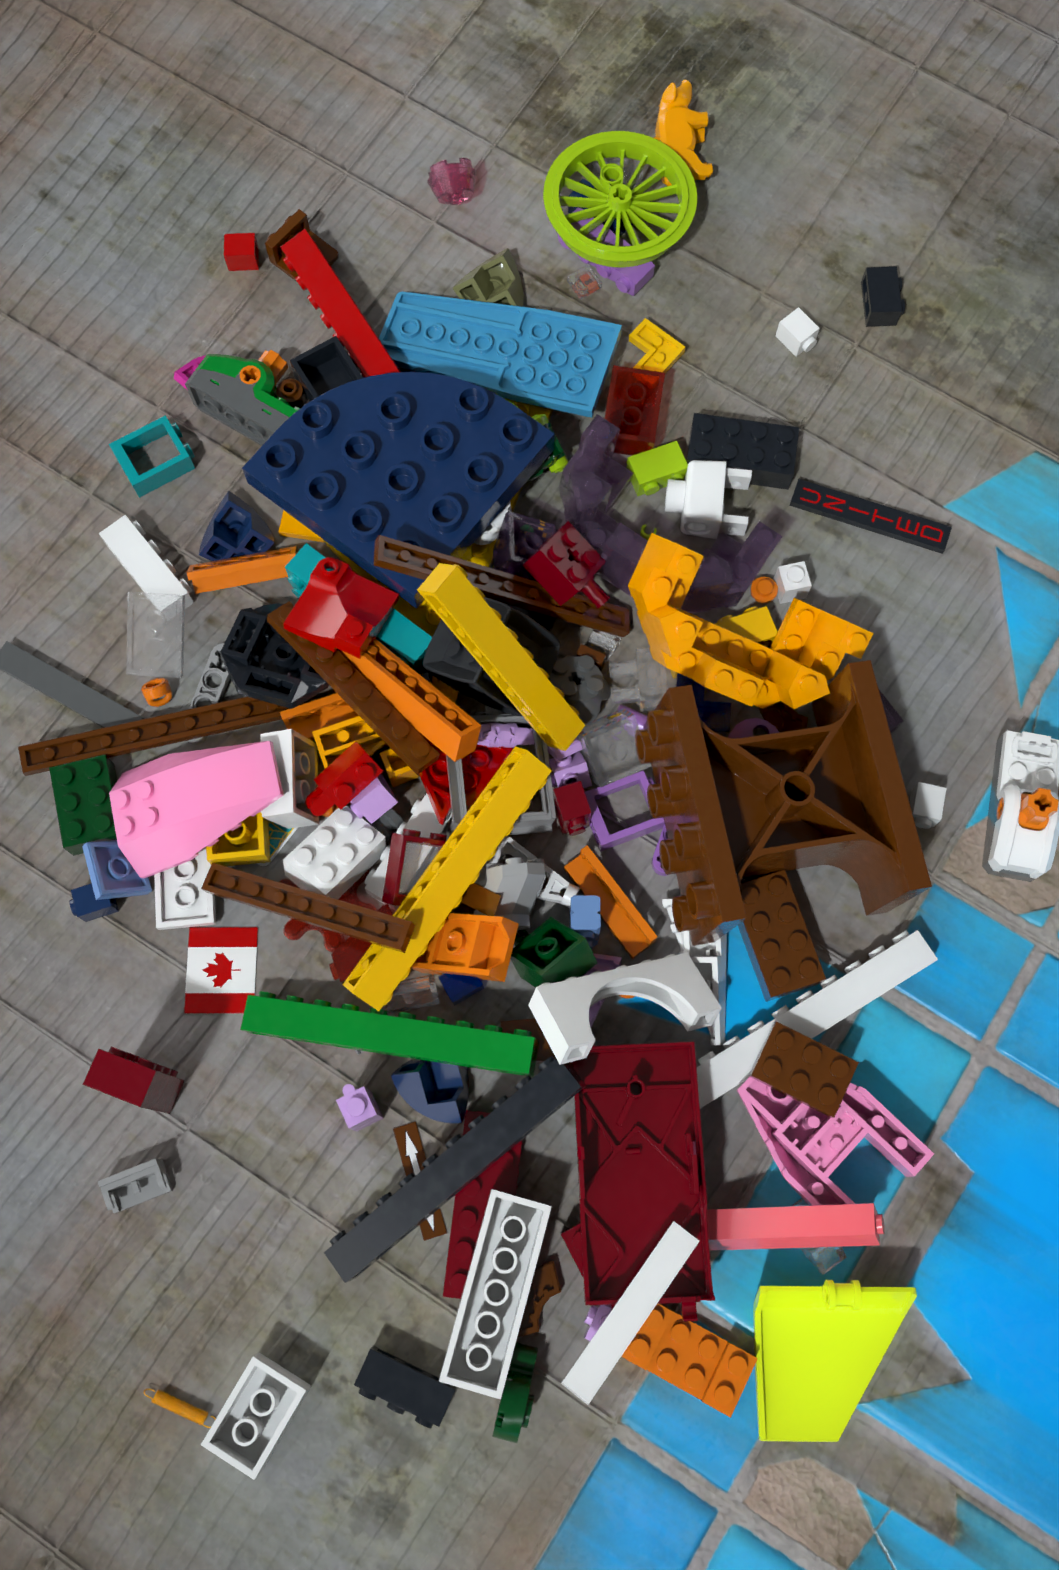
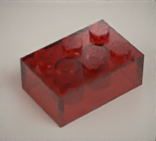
[600,365,665,456]

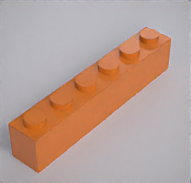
[340,639,482,762]

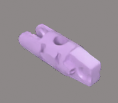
[477,722,534,748]

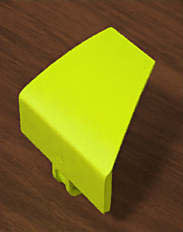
[753,1280,917,1442]

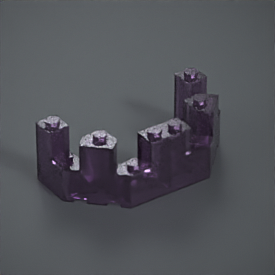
[559,414,783,613]

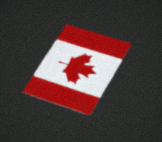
[184,927,258,1013]

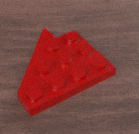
[418,731,513,825]

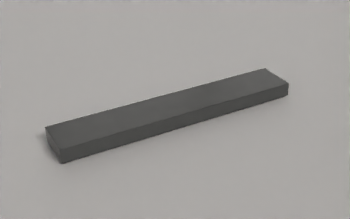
[0,641,144,728]

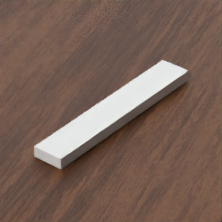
[561,1221,699,1405]

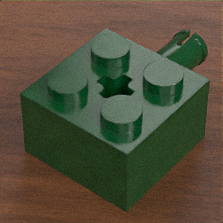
[510,917,597,988]

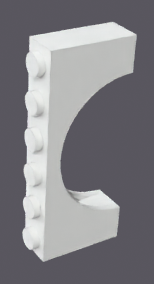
[528,952,722,1065]

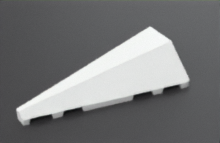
[662,899,727,1045]

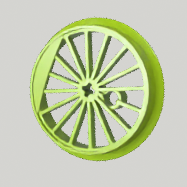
[543,131,697,268]

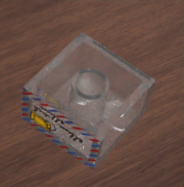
[576,708,651,787]

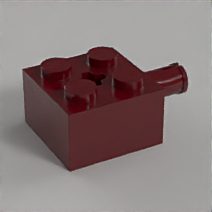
[523,521,610,609]

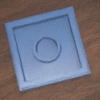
[82,840,152,900]

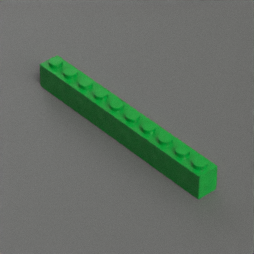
[240,991,539,1077]

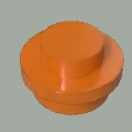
[750,577,778,603]

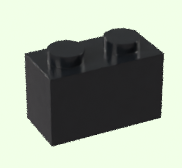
[861,266,905,327]

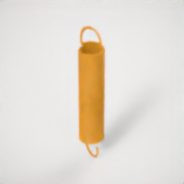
[144,1389,216,1428]

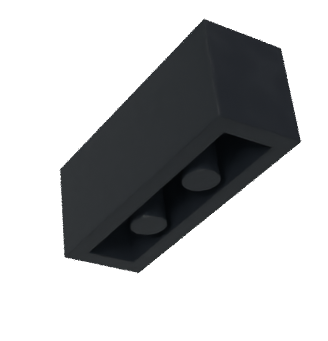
[354,1346,456,1428]

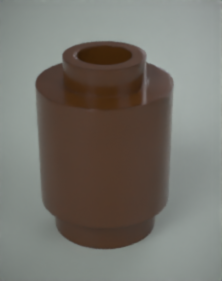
[276,379,306,409]

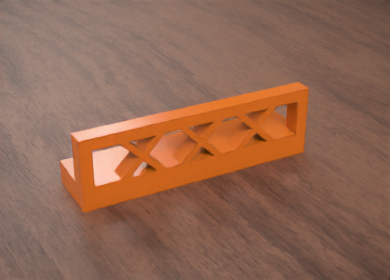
[187,546,298,594]
[280,693,359,741]
[564,845,658,959]

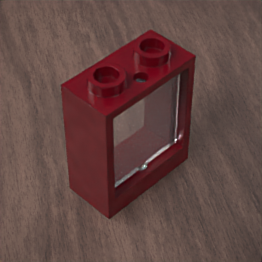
[382,829,447,906]

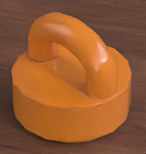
[141,678,173,707]

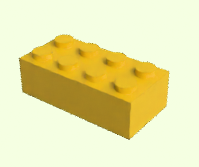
[206,812,271,866]

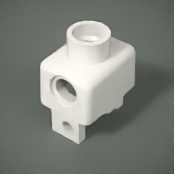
[665,460,752,539]

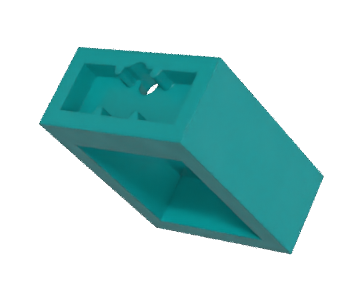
[109,415,195,498]

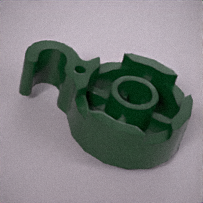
[492,1342,538,1443]

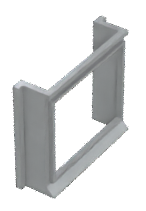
[446,714,556,835]

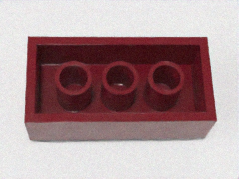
[82,1046,185,1114]

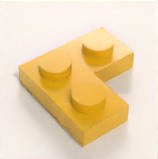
[629,318,686,388]

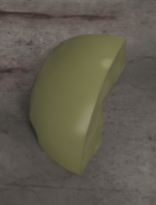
[453,248,523,307]

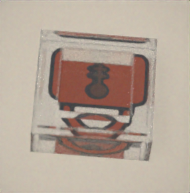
[567,264,602,300]

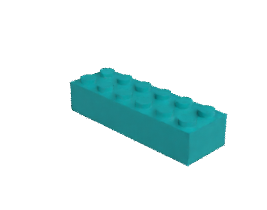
[285,543,432,673]

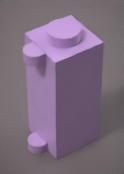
[336,1084,383,1131]

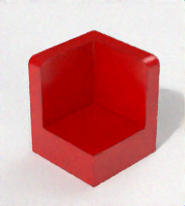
[224,233,259,271]

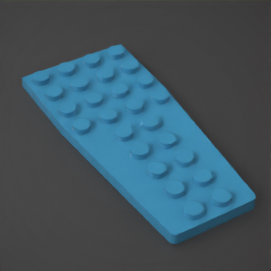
[379,292,622,418]

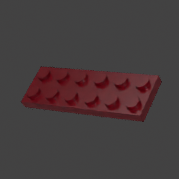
[443,1110,522,1299]

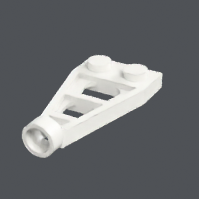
[474,836,581,908]

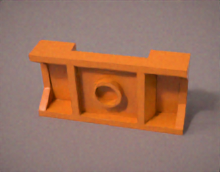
[411,913,519,982]
[621,1304,758,1418]

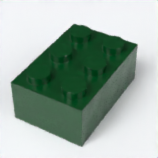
[49,755,117,856]

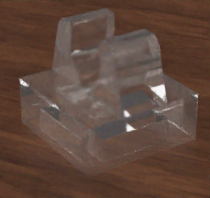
[589,629,622,661]

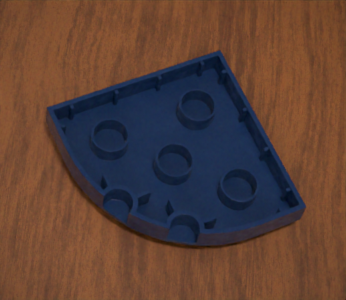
[242,372,555,609]

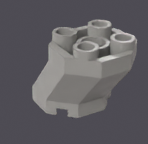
[473,857,546,931]

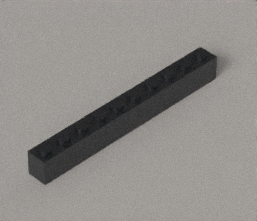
[324,1056,587,1283]

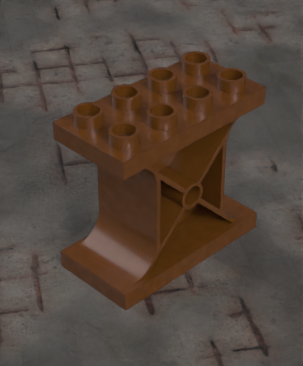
[635,660,932,946]

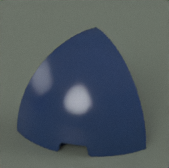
[199,491,275,561]
[391,1060,469,1123]

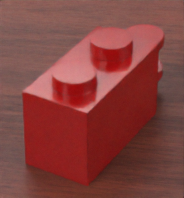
[305,741,383,816]

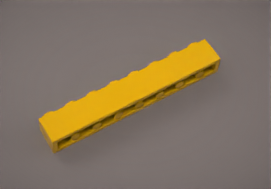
[417,563,585,751]

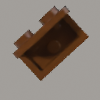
[265,209,339,282]

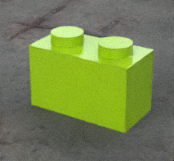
[626,441,688,497]

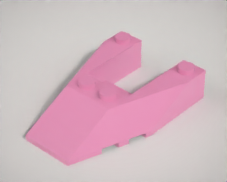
[737,1077,934,1206]

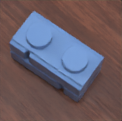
[569,895,601,949]

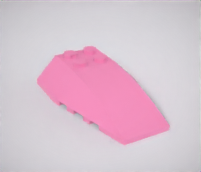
[109,741,283,879]

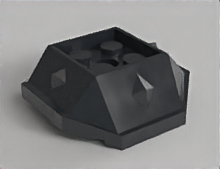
[220,603,341,709]

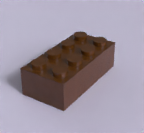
[738,870,826,1002]

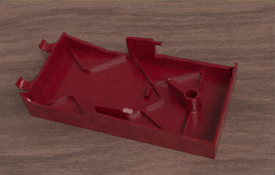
[572,1042,715,1322]

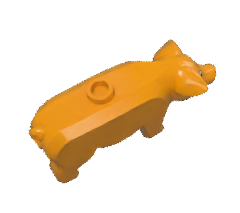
[654,80,713,186]

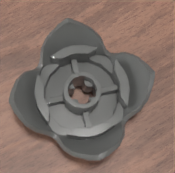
[548,655,611,730]

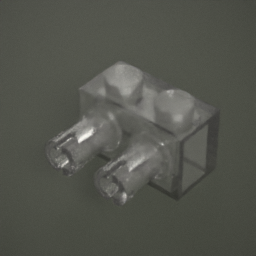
[609,647,668,712]

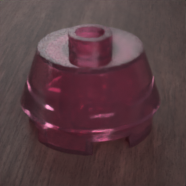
[427,158,476,205]

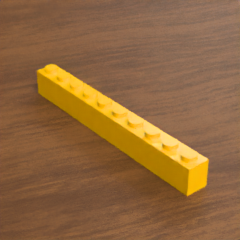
[342,746,552,1011]

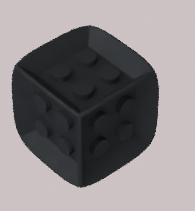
[423,597,561,716]

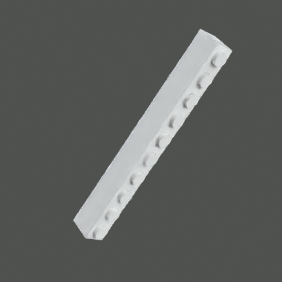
[696,930,938,1109]

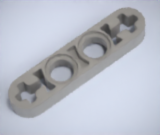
[187,643,230,745]

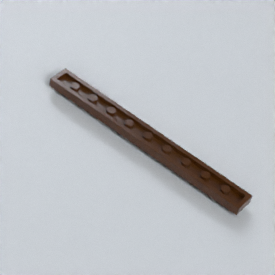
[373,535,630,637]
[18,697,301,776]

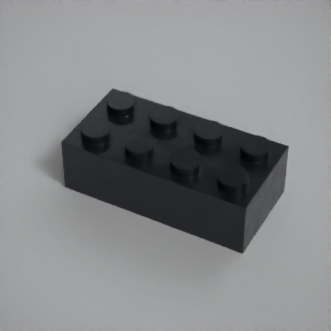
[686,413,799,490]

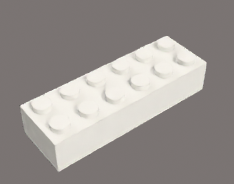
[439,1189,552,1400]

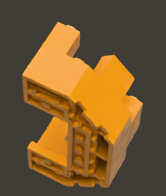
[628,533,873,709]

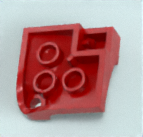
[283,557,399,659]

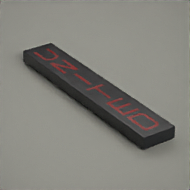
[789,479,952,554]

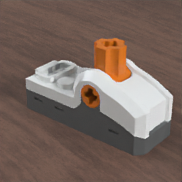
[982,730,1059,882]

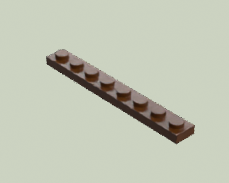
[267,601,440,775]
[201,863,416,953]

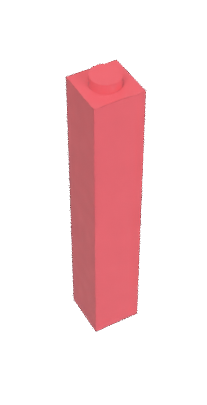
[707,1203,885,1251]

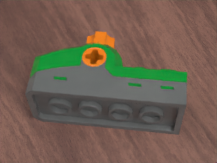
[185,349,300,446]

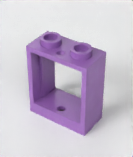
[585,770,665,852]

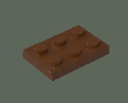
[749,1021,859,1118]

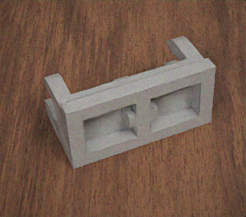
[98,1158,173,1213]

